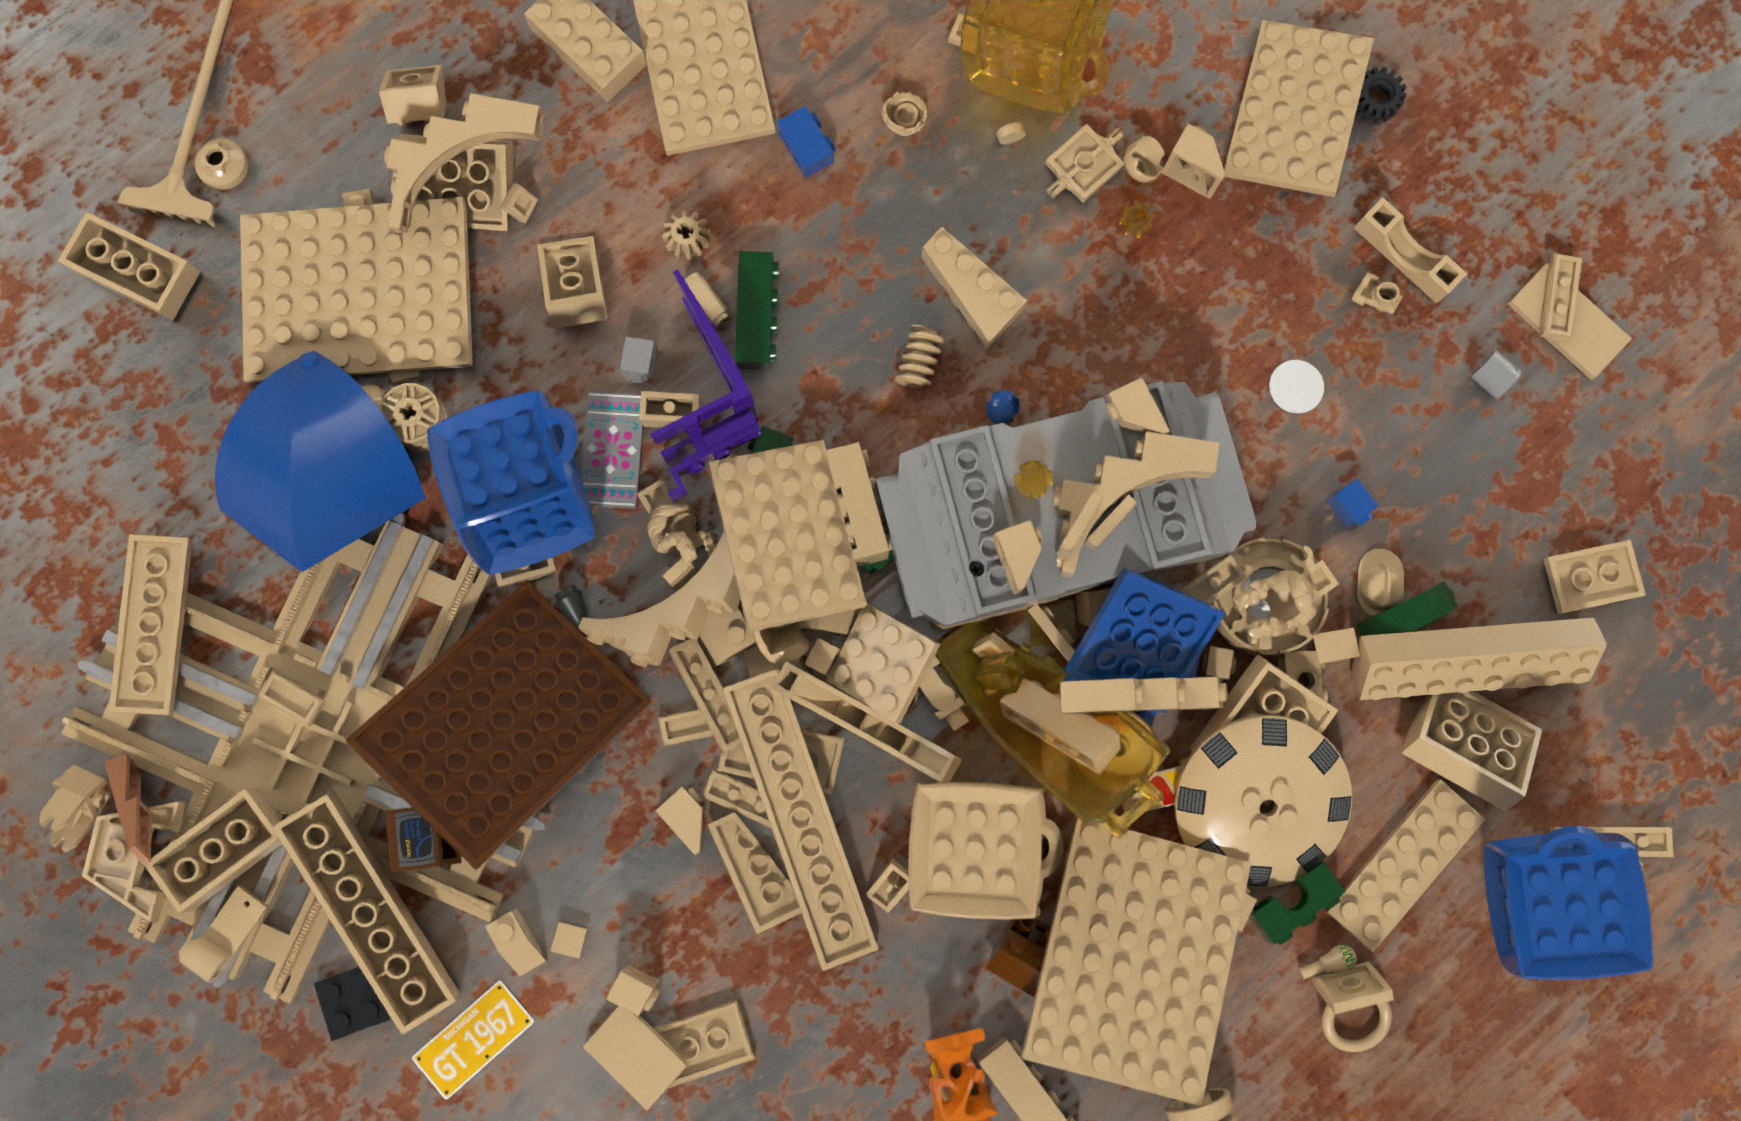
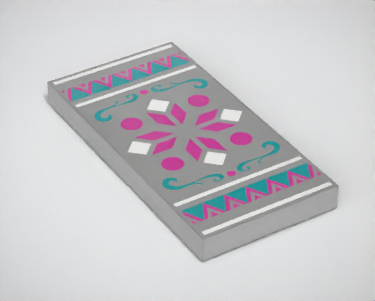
[581,392,644,509]

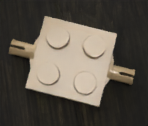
[1045,124,1125,203]

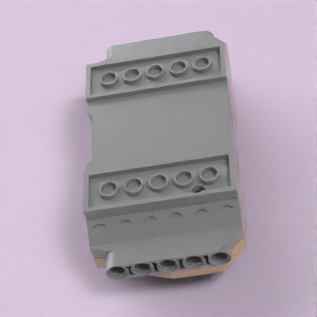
[875,381,1256,629]

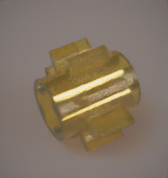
[1119,200,1156,238]
[1014,460,1054,498]

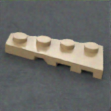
[707,812,801,934]

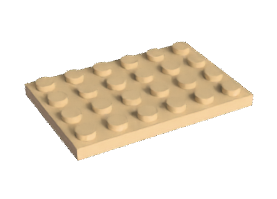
[633,0,775,156]
[1224,20,1374,197]
[708,440,867,632]

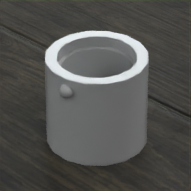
[1470,349,1523,399]

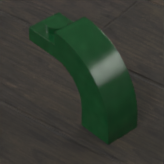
[1357,581,1458,636]

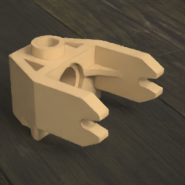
[39,765,111,852]

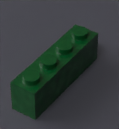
[735,251,779,370]

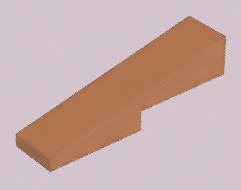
[104,754,152,864]

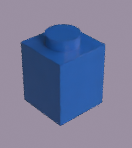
[1327,479,1379,527]

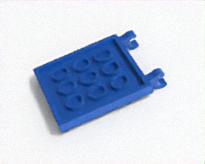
[1060,567,1225,726]

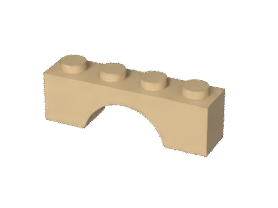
[1354,197,1467,304]

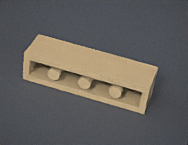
[1000,676,1121,775]
[977,1036,1075,1121]

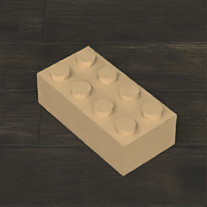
[524,0,647,102]
[57,212,201,320]
[144,788,282,914]

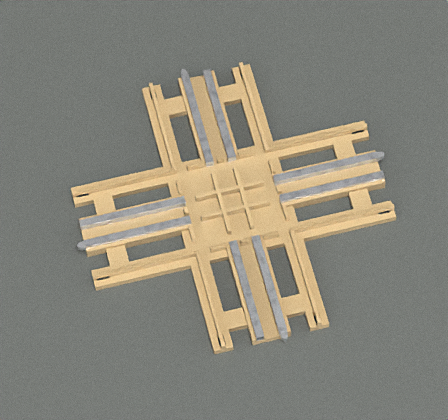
[61,513,547,1004]

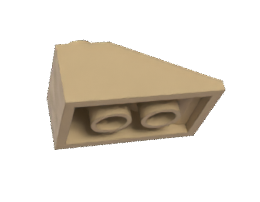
[537,236,608,329]

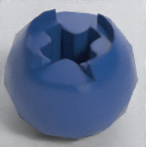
[986,390,1019,425]

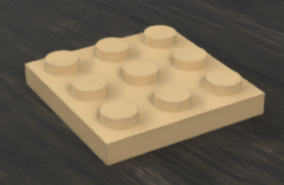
[826,602,940,723]

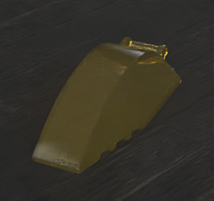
[935,620,1170,838]

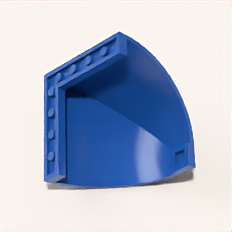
[215,350,426,572]

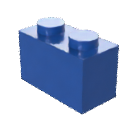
[776,106,836,178]

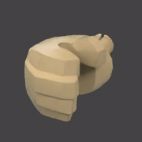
[752,621,811,674]

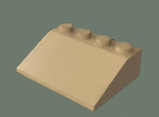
[392,134,514,231]
[1189,654,1339,806]
[1401,691,1542,812]

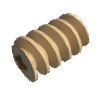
[895,325,944,389]

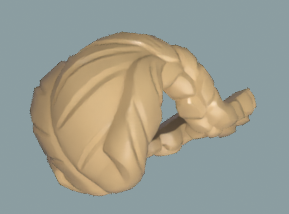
[647,499,719,562]
[1233,570,1316,639]

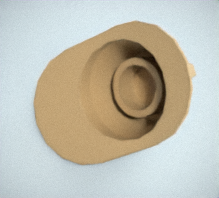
[1357,549,1404,616]

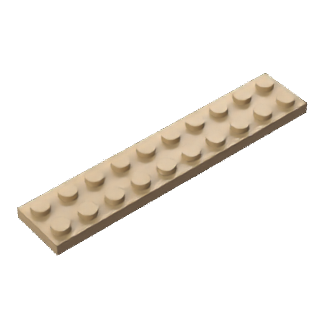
[722,668,879,971]

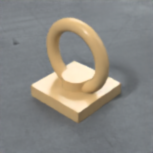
[1312,961,1394,1052]

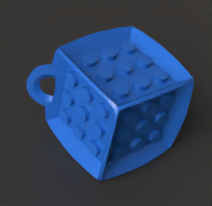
[427,390,596,575]
[1484,826,1653,980]

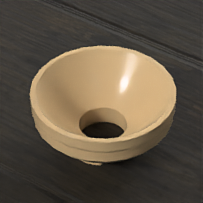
[195,138,249,190]

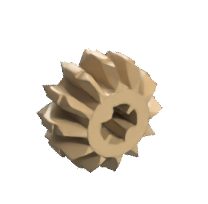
[662,210,711,260]

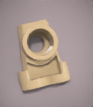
[1351,272,1403,315]

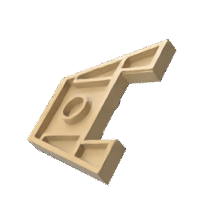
[82,802,187,923]

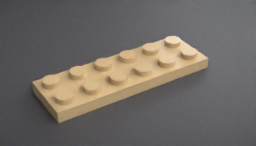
[109,534,193,716]
[1325,779,1485,952]

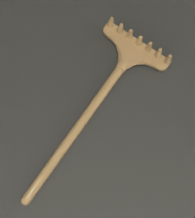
[117,0,233,227]

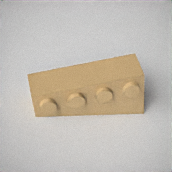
[921,227,1027,351]
[825,442,892,567]

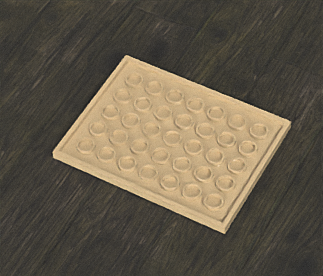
[240,197,473,384]
[1021,817,1251,1106]

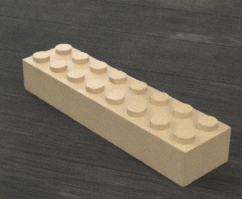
[1350,617,1607,700]
[272,790,460,1035]

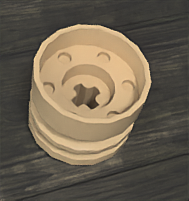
[379,383,450,452]

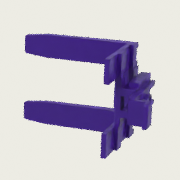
[650,269,762,501]

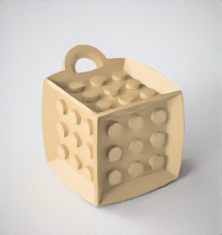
[909,780,1063,919]

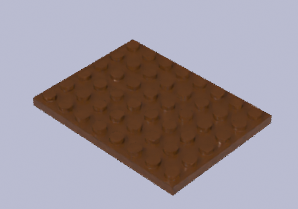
[345,580,651,871]

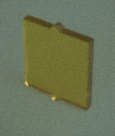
[1028,600,1084,649]

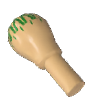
[1299,944,1357,979]

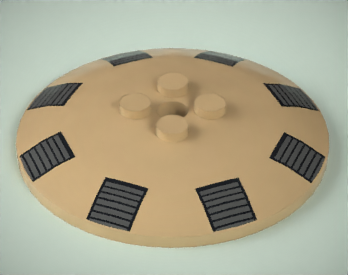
[1174,715,1352,888]

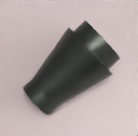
[554,585,589,629]

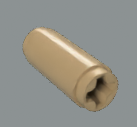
[685,272,732,329]

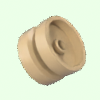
[1165,1088,1239,1121]

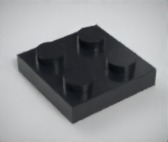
[314,967,392,1041]

